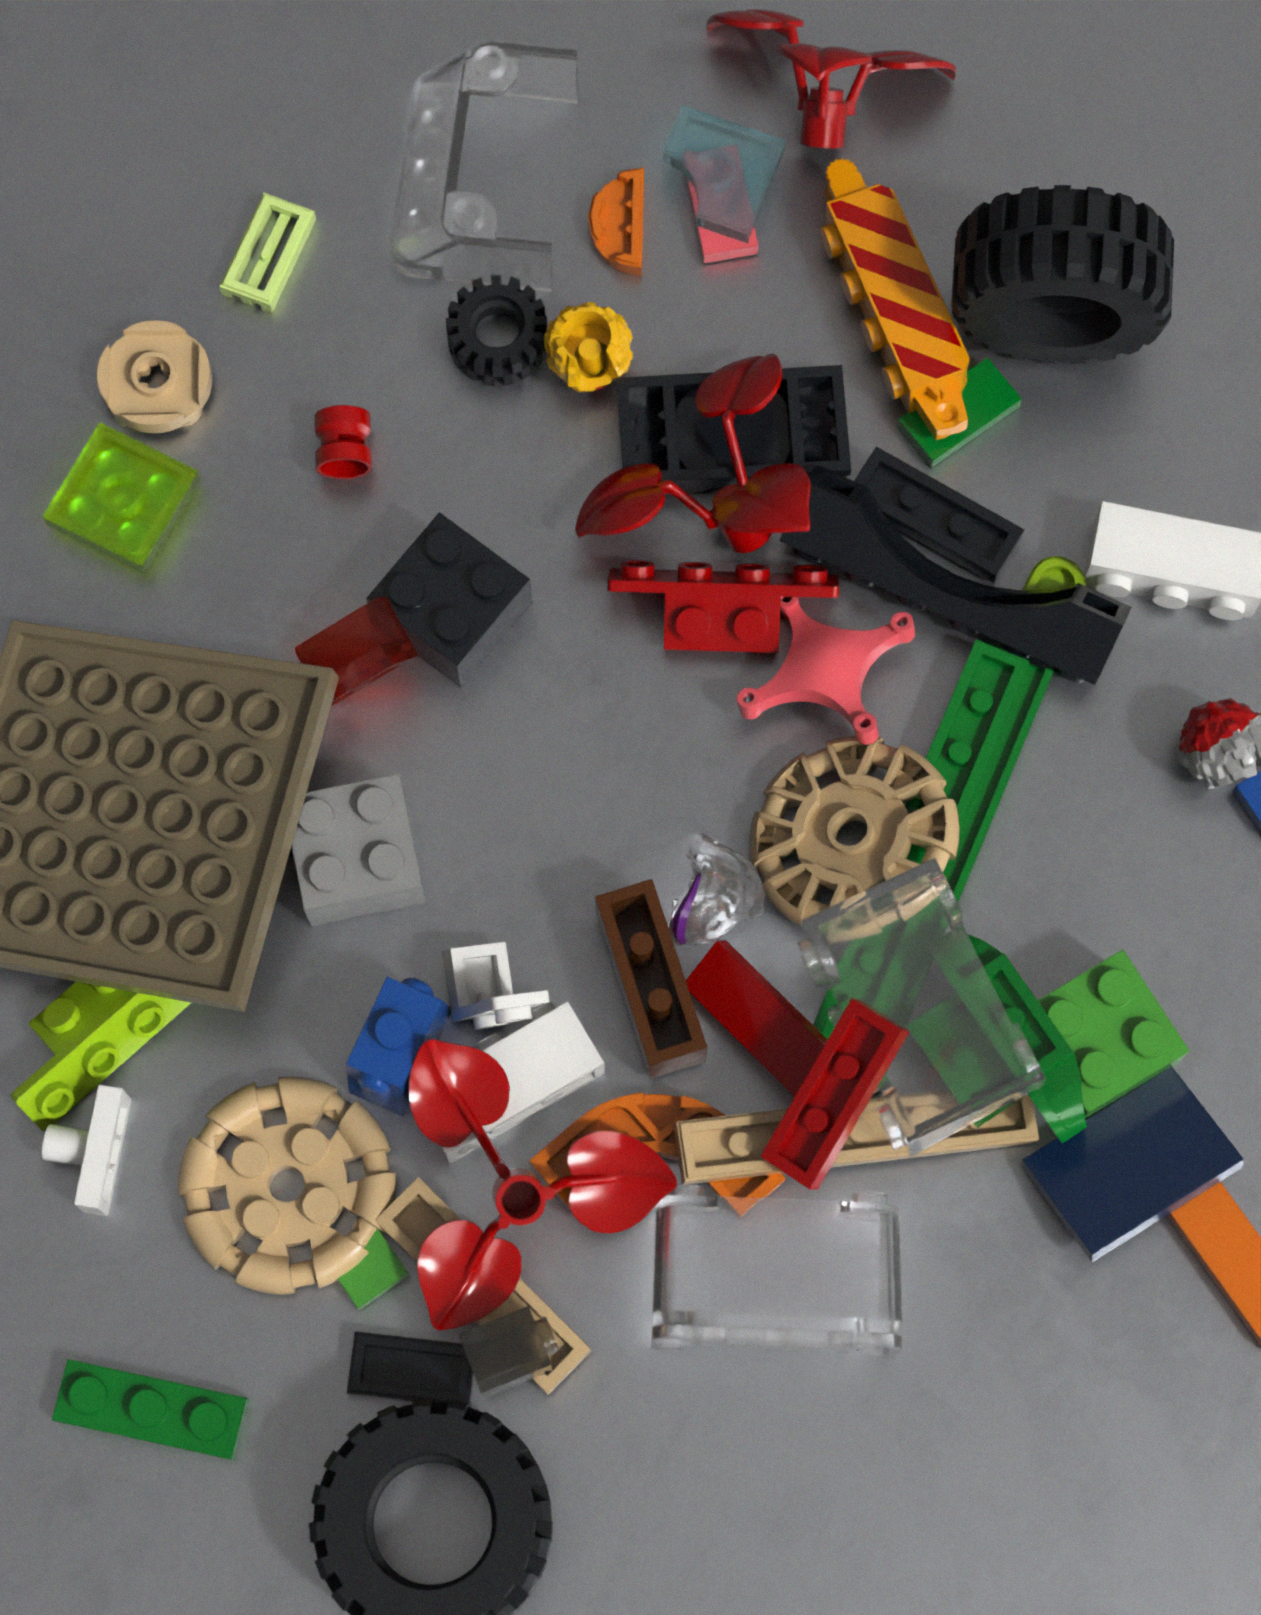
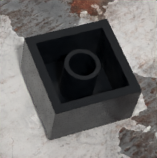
[366,512,532,688]

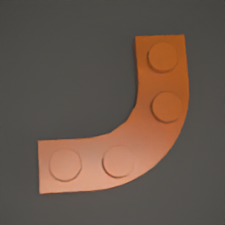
[529,1092,786,1221]

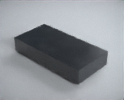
[347,1331,477,1406]

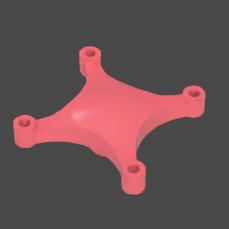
[737,597,915,745]

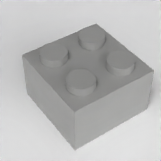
[292,774,426,927]

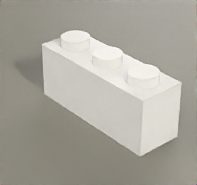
[1084,501,1261,620]
[439,1002,605,1164]

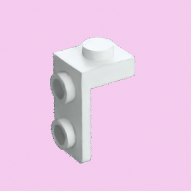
[442,942,550,1030]

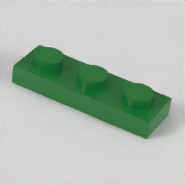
[52,1359,249,1461]

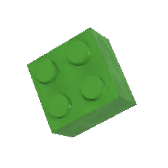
[1038,949,1190,1120]

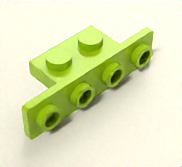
[11,982,191,1131]

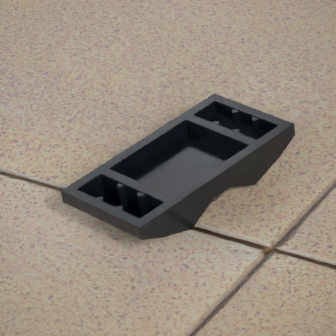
[617,365,851,494]

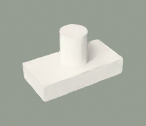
[42,1085,132,1217]

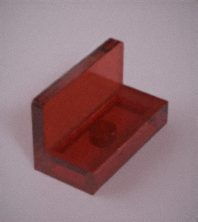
[295,596,418,707]

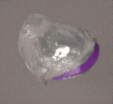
[668,833,766,946]

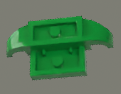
[907,930,1087,1144]

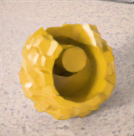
[544,302,633,392]

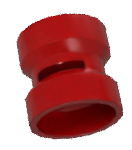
[314,405,372,480]

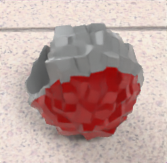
[1178,698,1261,789]

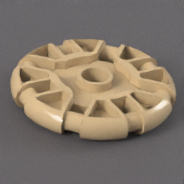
[749,736,960,937]
[178,1077,396,1295]

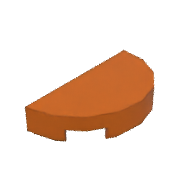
[588,167,644,277]

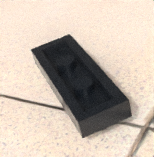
[854,446,1025,583]

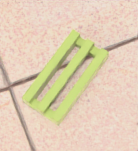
[219,193,316,313]

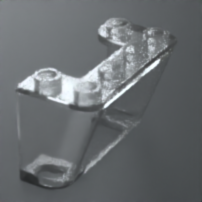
[797,858,1046,1157]

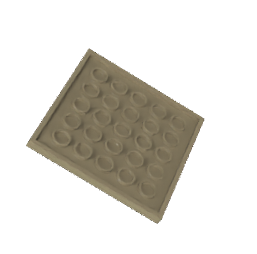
[0,620,339,1012]

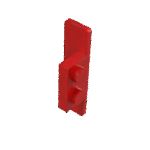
[607,560,839,653]

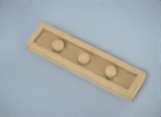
[375,1177,591,1395]

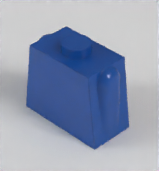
[346,977,451,1116]

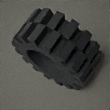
[446,275,547,386]

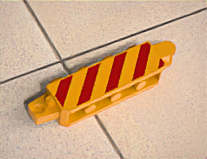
[820,158,970,440]

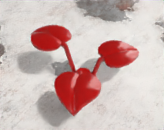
[707,9,956,148]
[575,354,811,554]
[409,1039,677,1330]

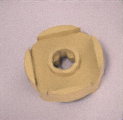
[97,320,212,433]

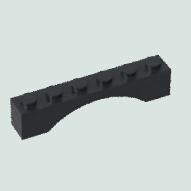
[779,465,1132,685]

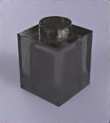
[459,1306,559,1398]

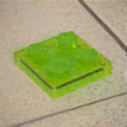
[42,422,201,574]

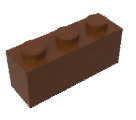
[595,879,708,1079]

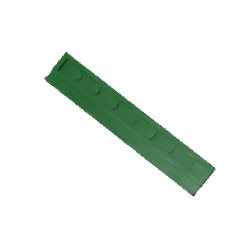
[813,639,1054,1096]

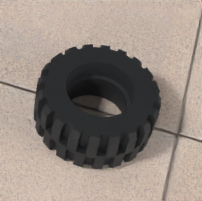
[951,185,1174,364]
[309,1398,553,1615]

